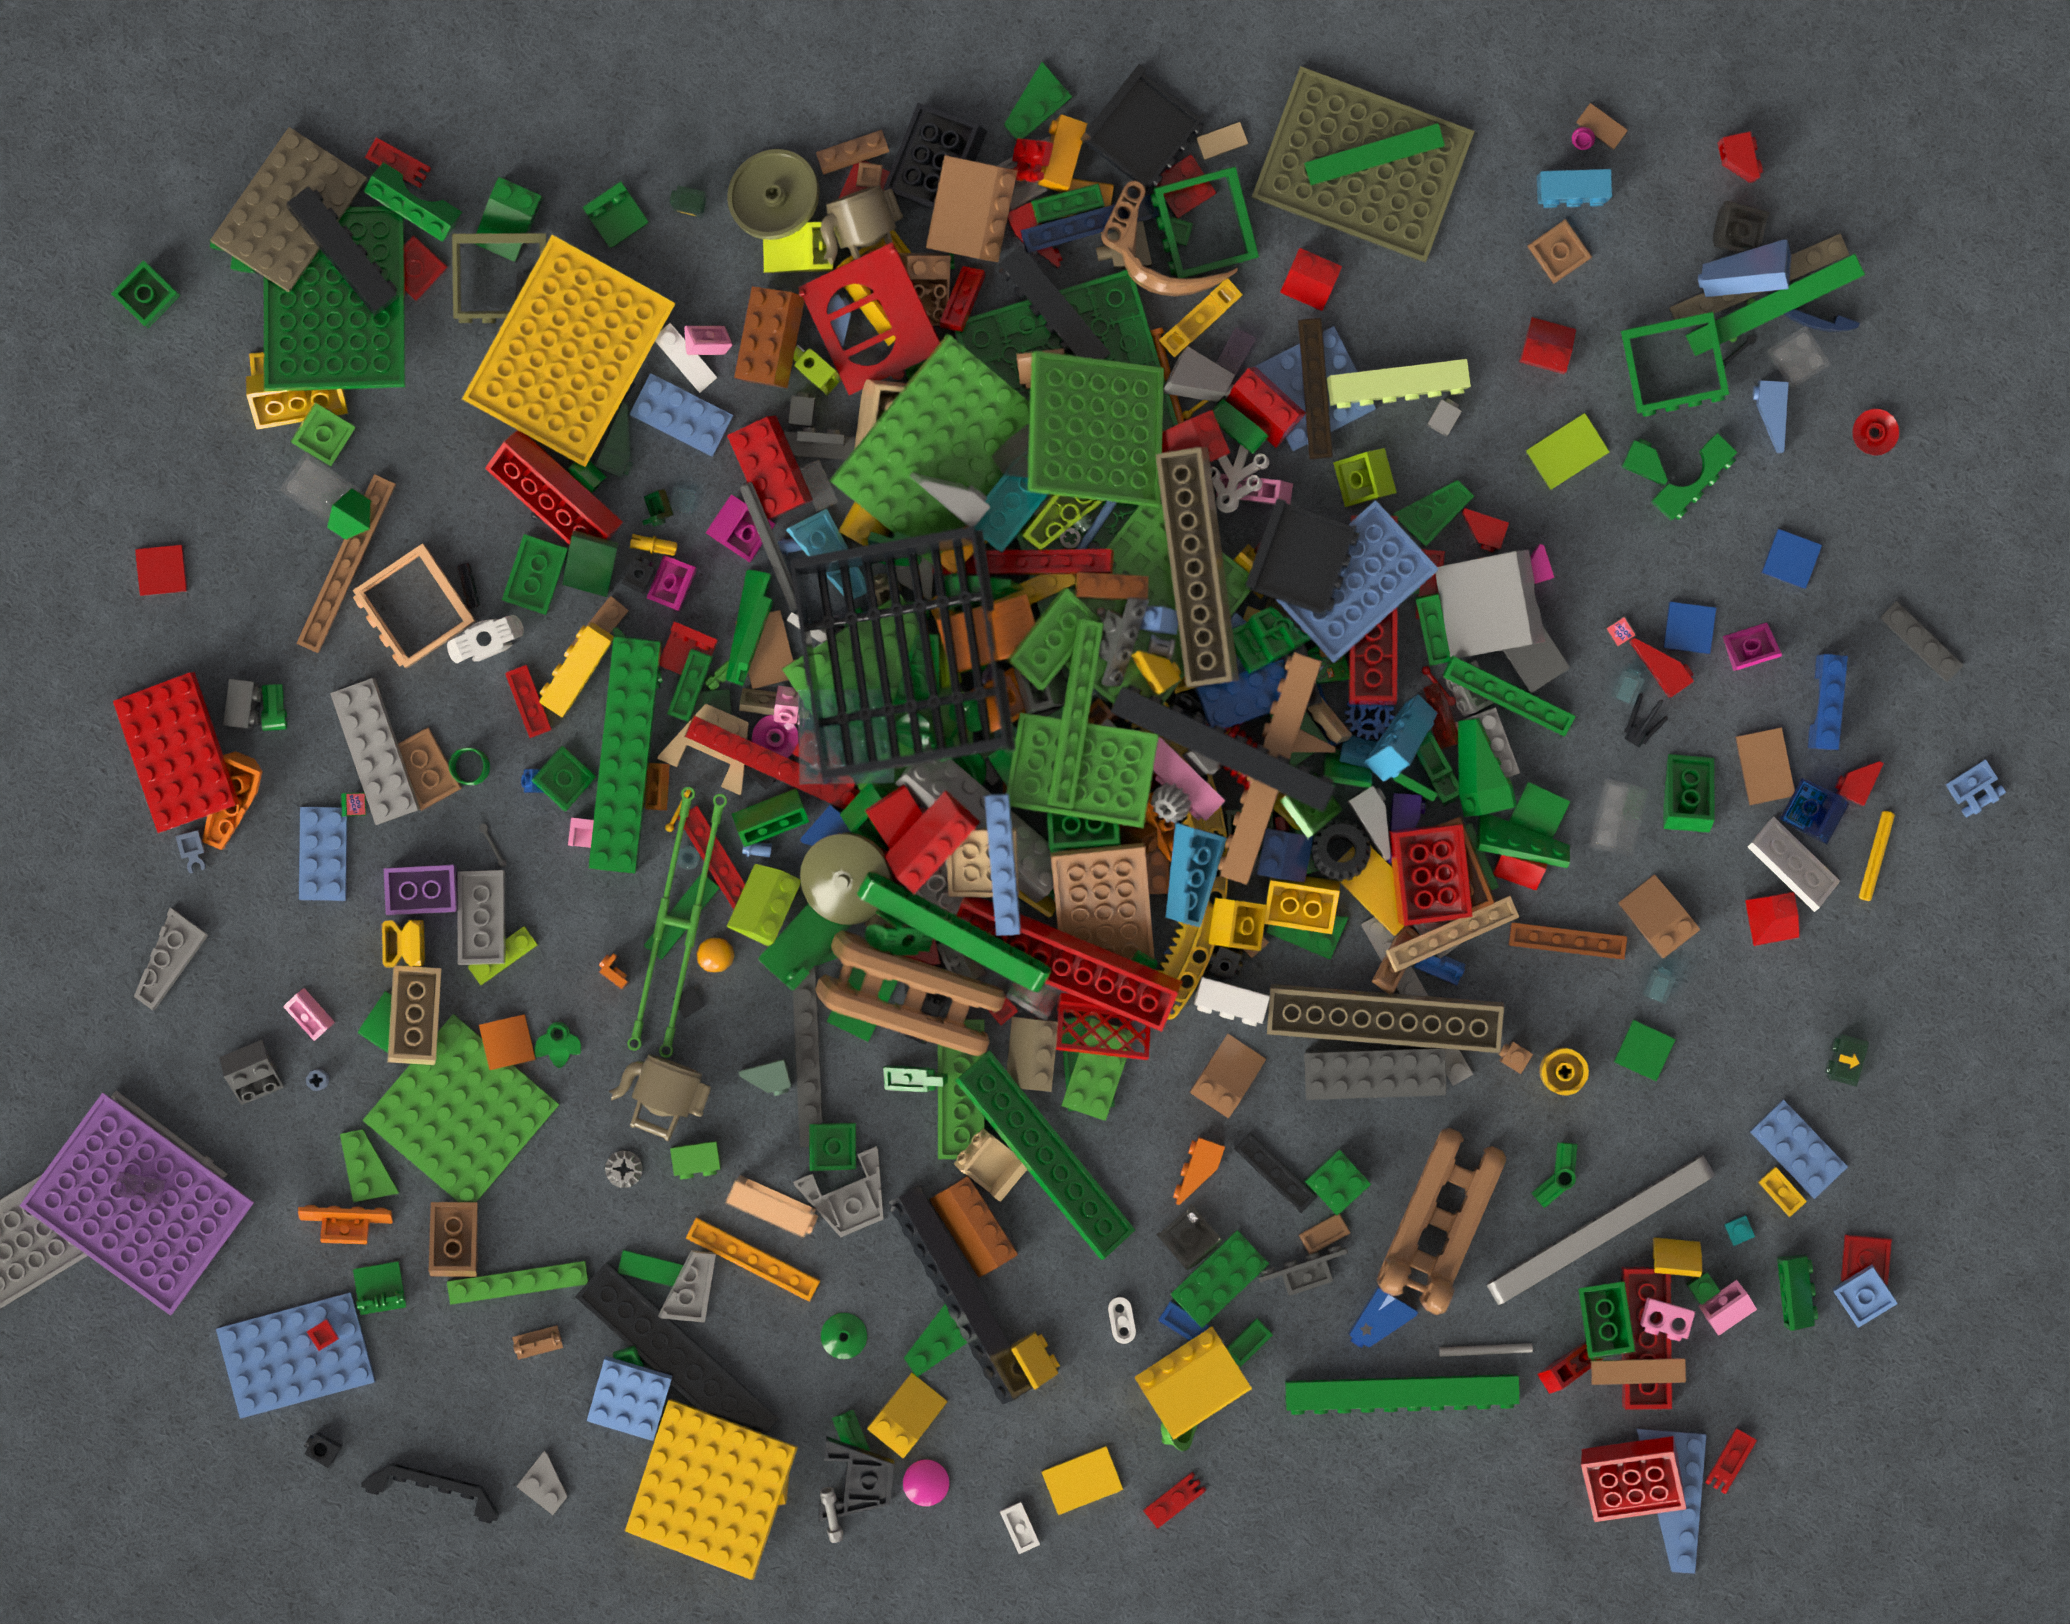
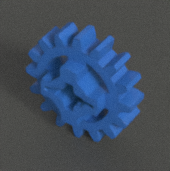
[1344,702,1395,741]

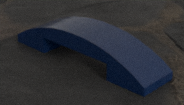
[1769,292,1860,332]

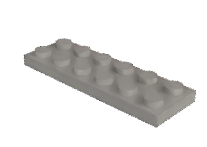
[330,678,421,825]

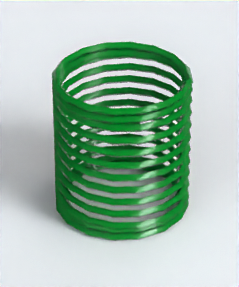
[449,747,490,785]

